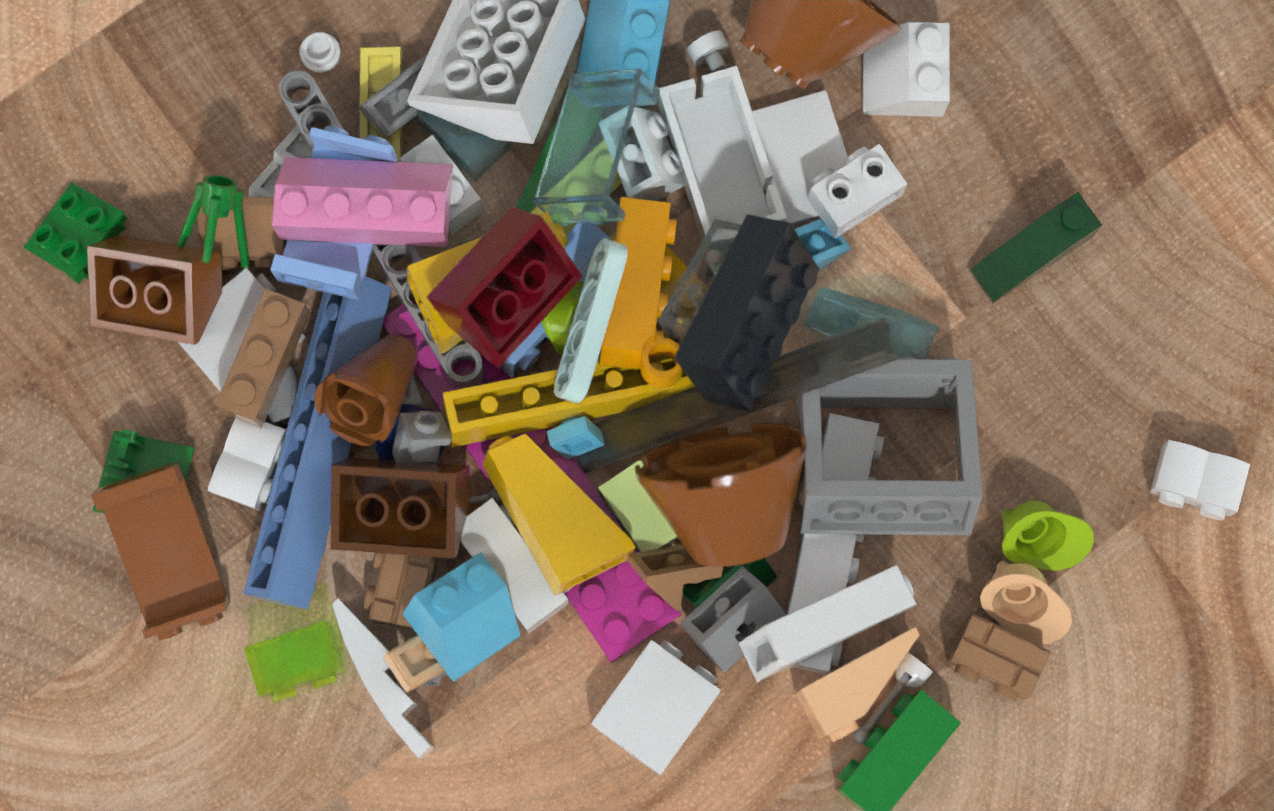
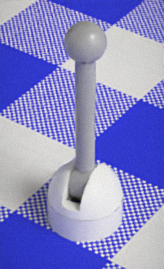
[853,652,933,744]

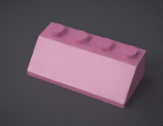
[272,157,453,247]

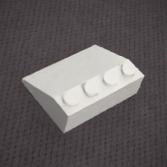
[407,0,585,144]

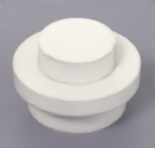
[300,32,341,73]

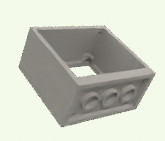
[796,356,982,535]

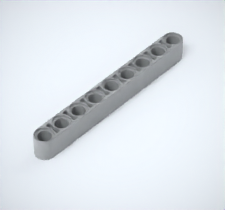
[279,71,485,389]

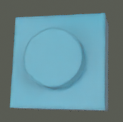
[547,416,605,460]

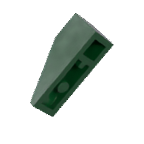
[969,192,1102,303]

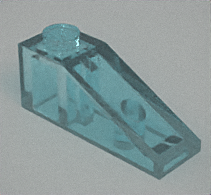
[804,287,939,359]

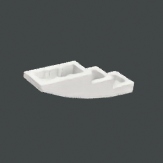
[332,598,434,759]

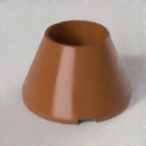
[635,423,807,567]

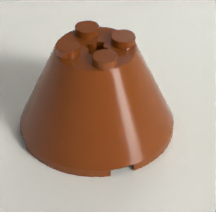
[740,0,902,89]

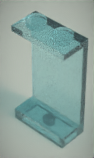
[533,68,660,226]

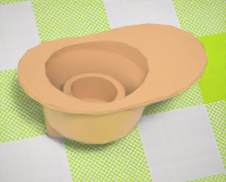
[980,560,1072,645]

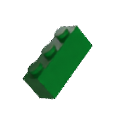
[836,690,961,811]

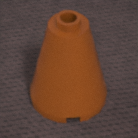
[314,335,418,446]

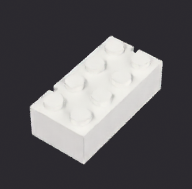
[658,66,787,252]

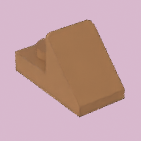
[628,545,723,611]

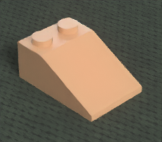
[795,627,920,742]

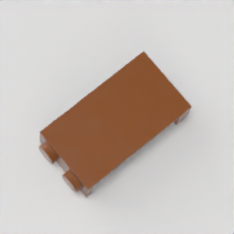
[91,461,230,640]

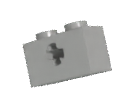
[680,566,787,673]

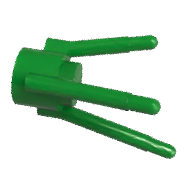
[177,175,249,269]

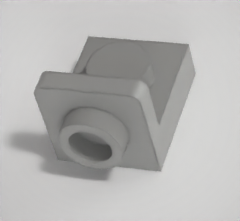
[392,411,452,463]

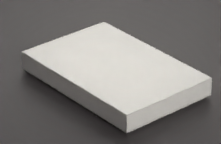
[752,90,848,226]

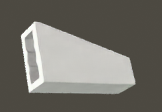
[739,565,916,682]

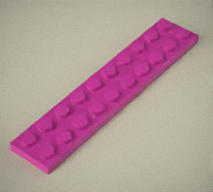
[382,298,681,663]

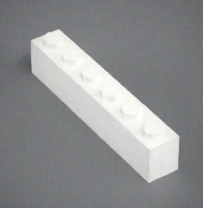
[786,413,884,674]

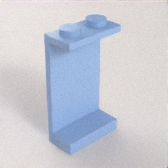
[270,126,398,300]

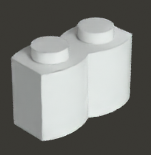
[208,418,287,511]
[1150,440,1250,520]

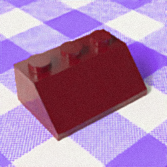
[426,207,583,367]

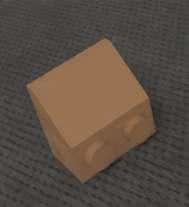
[197,197,287,273]

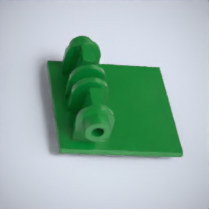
[23,182,128,285]
[92,429,195,514]

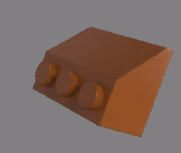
[87,235,222,345]

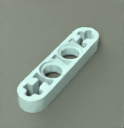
[554,238,628,404]

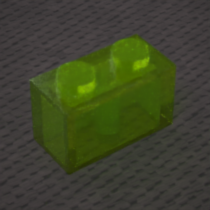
[244,620,346,703]

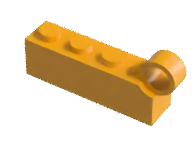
[600,197,683,388]

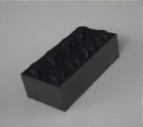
[674,214,819,412]

